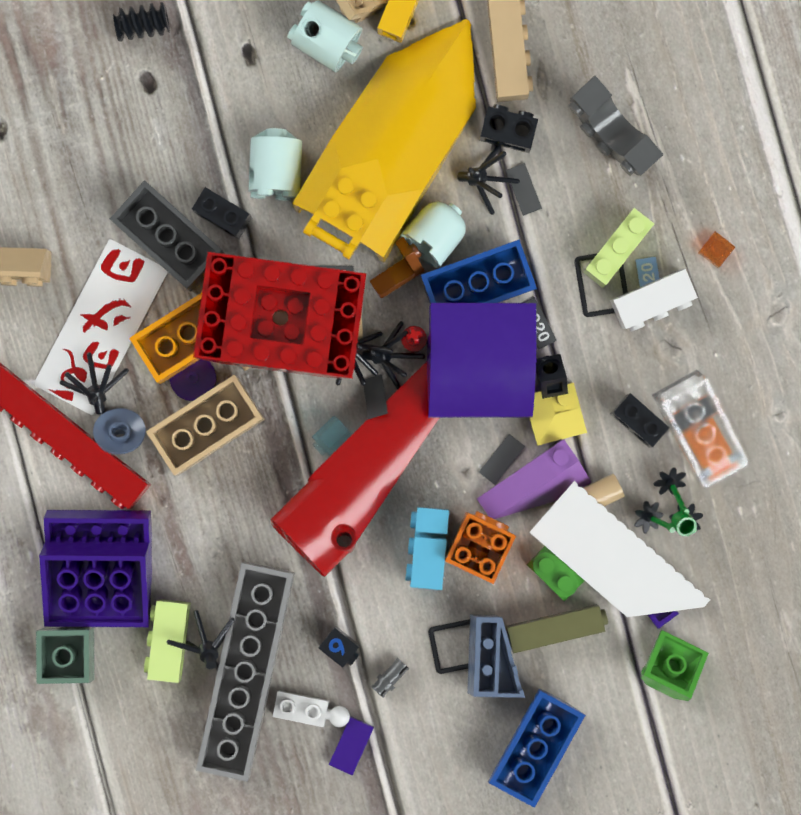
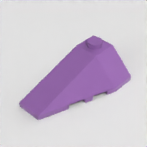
[477,439,591,519]

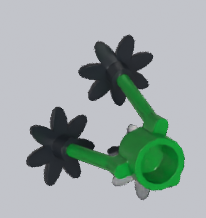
[634,467,703,537]

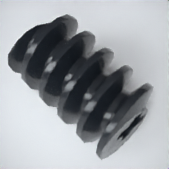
[113,2,170,42]

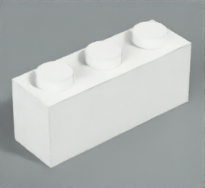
[610,269,698,332]

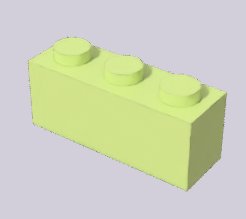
[583,208,654,288]
[144,599,191,683]

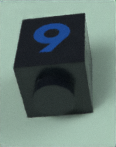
[318,626,360,668]

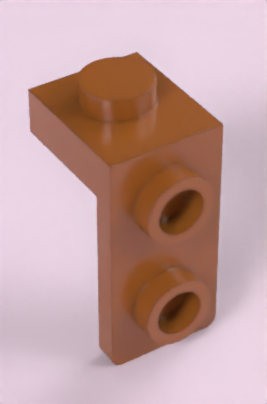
[370,237,425,298]

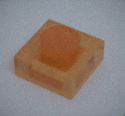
[698,231,735,268]

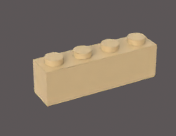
[487,0,533,102]

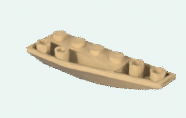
[0,247,52,287]

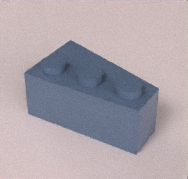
[467,614,525,698]

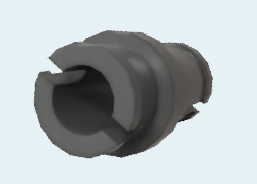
[371,658,409,698]

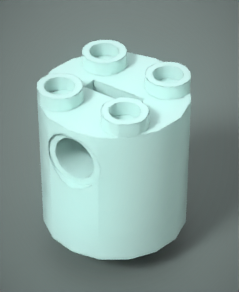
[287,0,363,73]
[248,128,302,201]

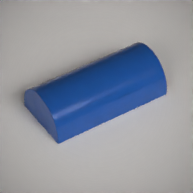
[421,240,537,303]
[488,689,586,808]

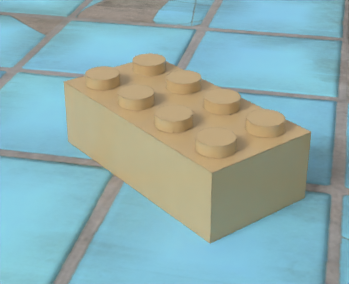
[146,374,265,476]

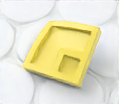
[529,383,587,446]

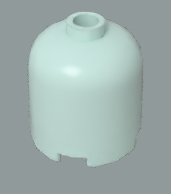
[400,201,466,268]

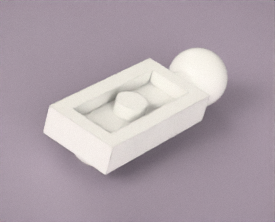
[273,690,350,727]

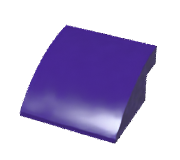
[427,303,537,418]
[39,510,152,627]

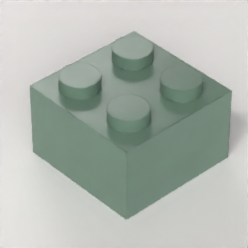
[36,627,95,684]

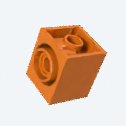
[445,511,516,584]

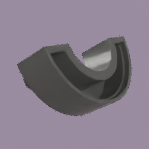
[568,76,664,176]

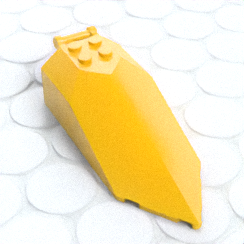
[292,19,476,263]

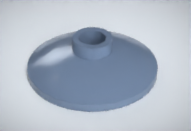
[93,408,146,454]

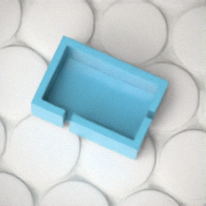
[405,507,449,590]

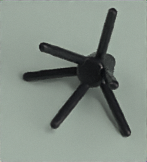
[457,145,520,215]
[362,321,425,390]
[336,332,393,386]
[59,352,129,414]
[167,610,235,671]

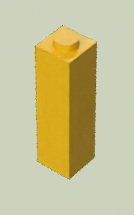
[377,0,419,43]

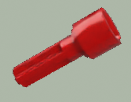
[401,326,427,353]

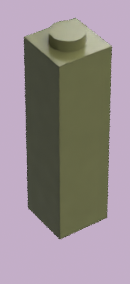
[506,604,608,654]

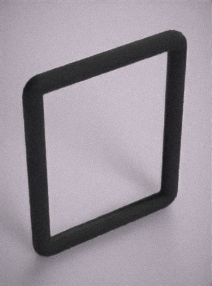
[575,253,628,317]
[428,619,470,674]

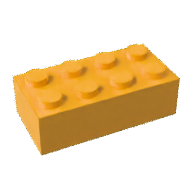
[129,293,202,384]

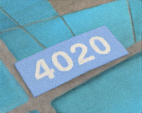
[636,257,660,287]

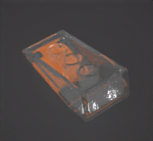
[652,370,749,489]

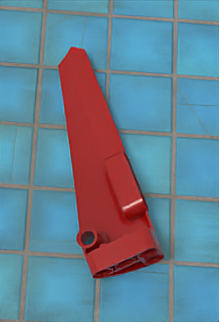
[270,361,440,577]

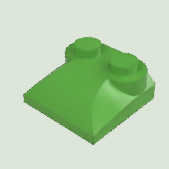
[526,546,585,601]
[641,630,709,701]

